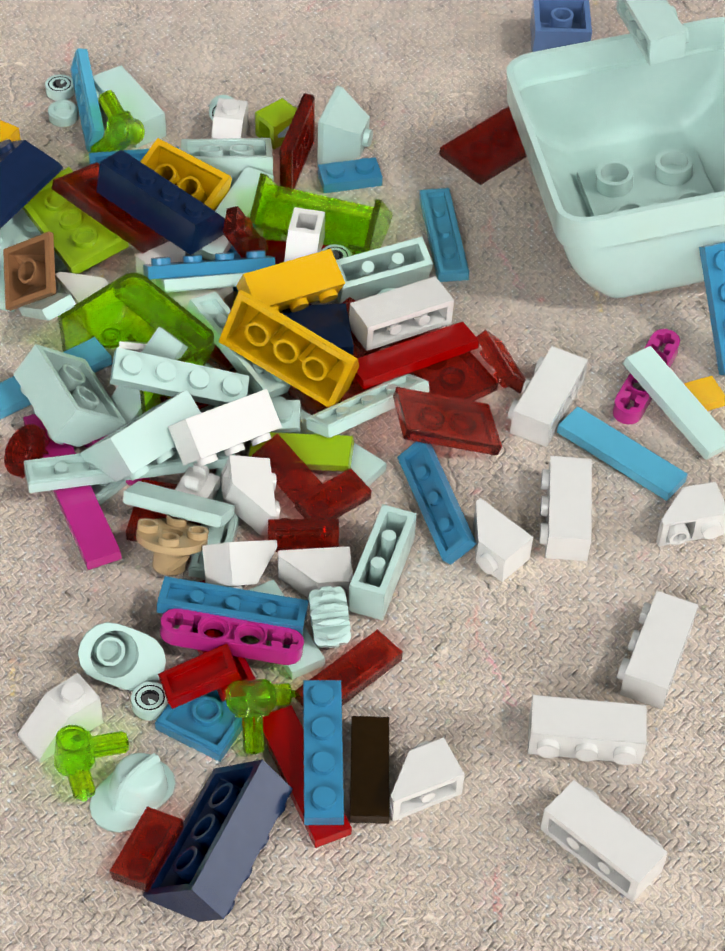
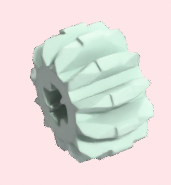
[308,586,351,649]

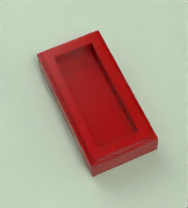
[158,643,241,709]

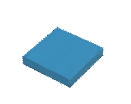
[155,690,259,762]

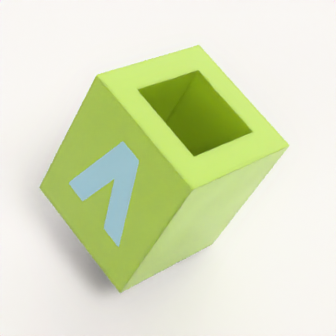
[255,98,302,150]

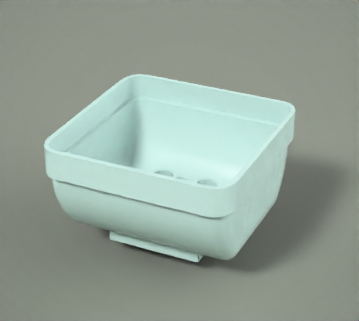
[507,17,725,298]

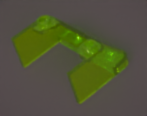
[249,173,393,255]
[58,273,215,414]

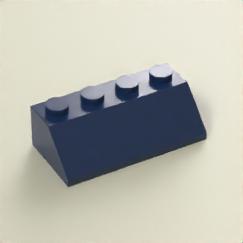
[0,139,63,229]
[96,150,233,255]
[142,759,293,922]

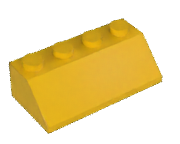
[218,290,359,408]

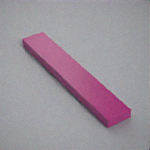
[23,414,122,570]

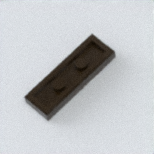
[350,716,389,824]

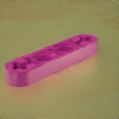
[613,329,680,425]
[160,608,304,665]

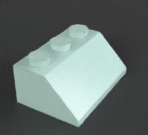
[181,138,273,192]
[13,344,127,447]
[80,390,201,482]

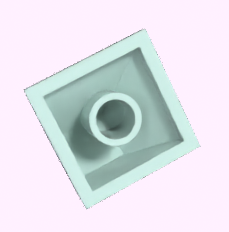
[317,86,373,168]

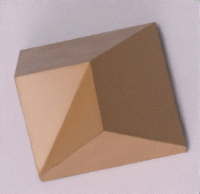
[3,231,56,311]

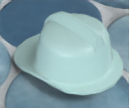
[78,622,166,691]
[90,753,176,833]

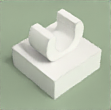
[175,463,221,500]

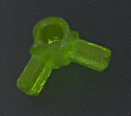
[90,90,145,153]
[226,679,296,754]
[54,725,129,802]

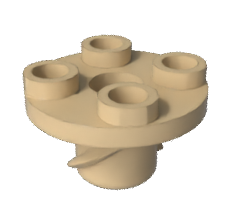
[136,515,209,576]

